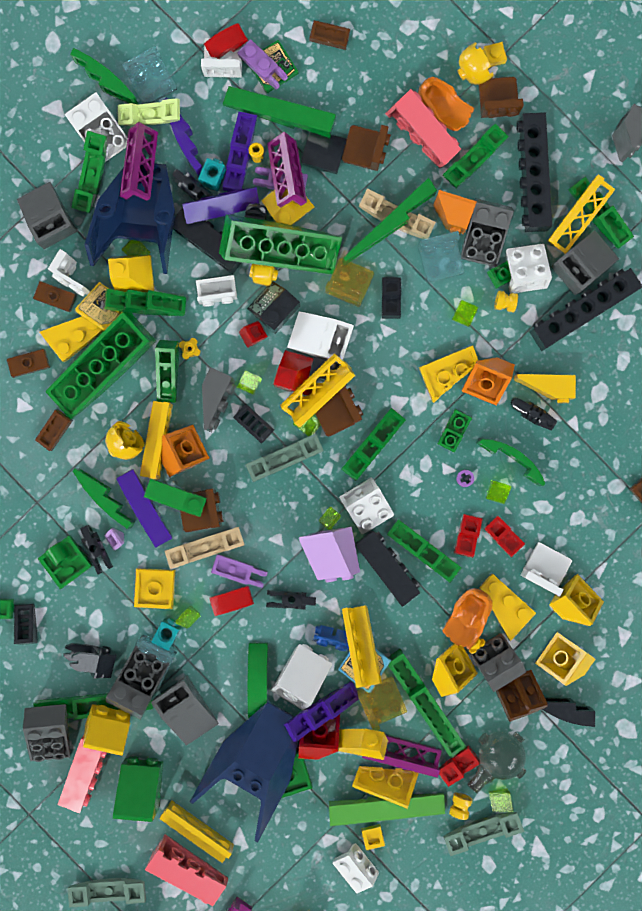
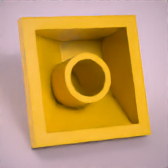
[261,189,314,225]
[108,255,154,293]
[549,574,604,626]
[535,632,596,686]
[432,644,478,697]

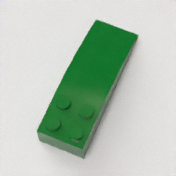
[219,214,342,274]
[45,312,156,419]

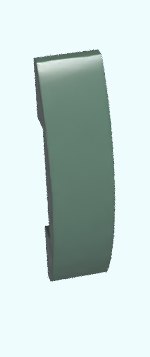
[245,434,323,482]
[443,812,524,856]
[67,878,146,907]

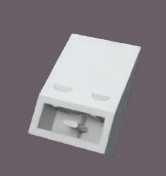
[64,92,127,162]
[287,311,354,363]

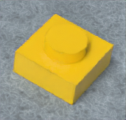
[483,42,507,67]
[361,824,385,850]

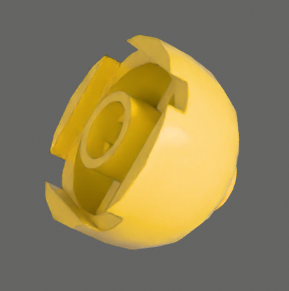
[457,42,494,85]
[105,421,145,460]

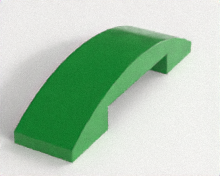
[442,123,509,189]
[71,130,107,213]
[476,439,545,486]
[247,643,268,718]

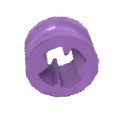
[456,470,474,487]

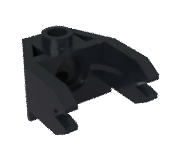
[63,643,116,679]

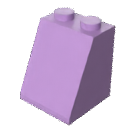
[299,527,360,582]

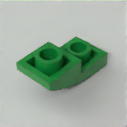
[487,260,511,289]
[437,409,472,453]

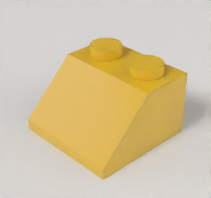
[83,704,130,756]

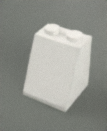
[270,644,332,710]

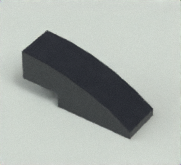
[542,698,595,727]

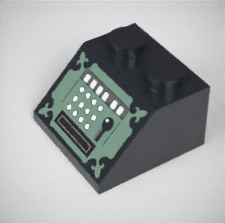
[247,281,300,334]

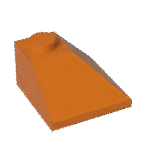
[433,190,477,235]
[462,357,515,406]
[161,425,210,477]

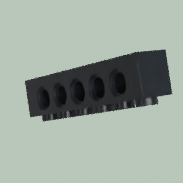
[516,112,552,232]
[529,268,642,351]

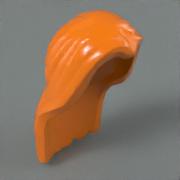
[418,77,474,131]
[442,588,493,650]

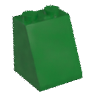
[112,756,163,822]

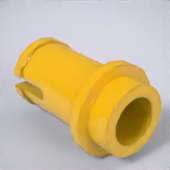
[249,143,264,163]

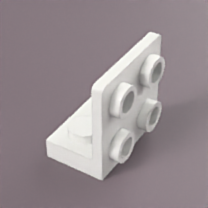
[201,38,243,78]
[506,244,552,294]
[48,249,90,297]
[339,477,394,534]
[520,542,572,596]

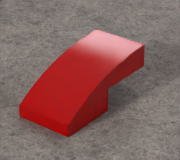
[203,23,248,59]
[454,514,482,558]
[484,516,525,558]
[209,586,254,616]
[439,745,480,787]

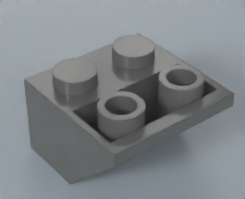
[612,104,642,162]
[469,633,526,692]

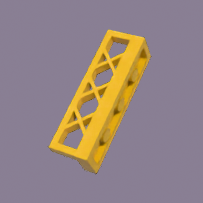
[547,174,615,254]
[280,353,355,427]
[140,401,173,479]
[342,605,382,688]
[159,800,234,863]

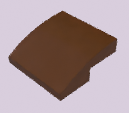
[496,670,548,722]

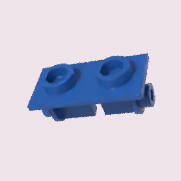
[313,625,349,651]

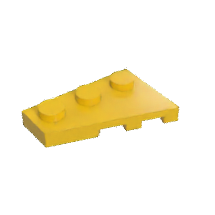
[39,316,104,363]
[419,346,479,403]
[479,574,536,642]
[352,766,419,809]

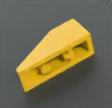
[514,374,576,403]
[338,729,388,760]

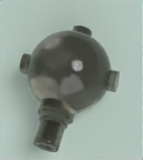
[467,731,526,794]

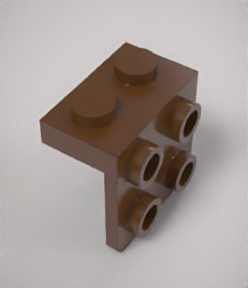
[478,77,524,118]
[342,124,391,171]
[315,386,363,437]
[180,488,224,532]

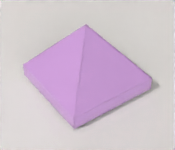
[104,528,124,551]

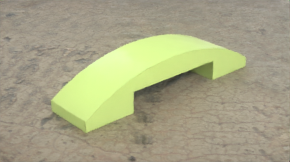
[118,99,180,126]

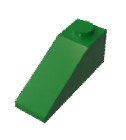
[155,340,179,403]
[144,479,207,517]

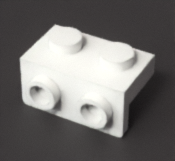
[196,275,237,306]
[333,843,379,894]

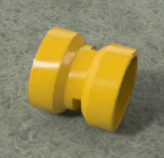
[494,290,518,313]
[449,793,473,820]

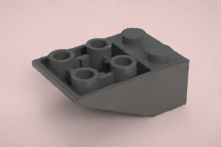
[17,182,77,249]
[460,198,514,267]
[551,230,619,295]
[202,367,237,433]
[106,645,170,720]
[151,676,219,746]
[23,704,70,762]

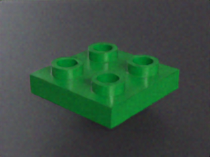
[38,535,93,589]

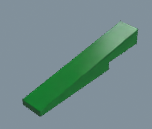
[223,86,336,138]
[342,178,437,265]
[388,648,466,758]
[33,693,153,720]

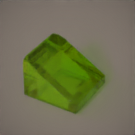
[121,240,151,256]
[452,300,478,327]
[237,371,262,396]
[293,416,321,437]
[486,480,512,504]
[319,507,341,530]
[175,606,200,628]
[489,788,514,812]

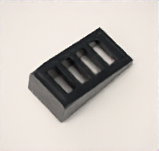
[233,404,274,444]
[14,604,38,645]

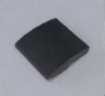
[301,132,347,174]

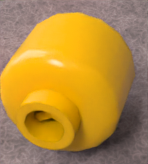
[249,264,278,286]

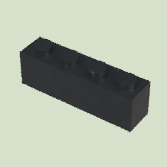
[173,207,242,275]
[355,530,420,607]

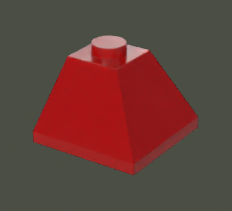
[273,350,313,396]
[298,714,340,760]

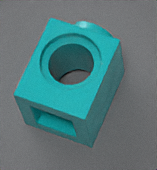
[198,158,226,192]
[151,618,182,651]

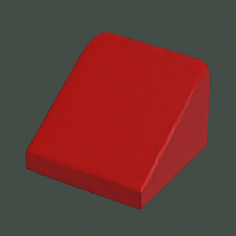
[239,320,268,348]

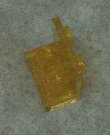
[325,258,374,307]
[357,676,407,731]

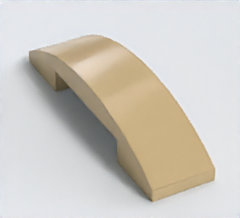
[359,189,436,240]
[165,527,244,569]

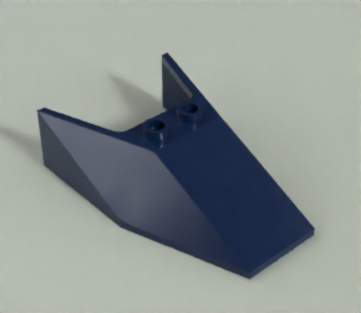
[84,163,175,274]
[189,701,298,843]

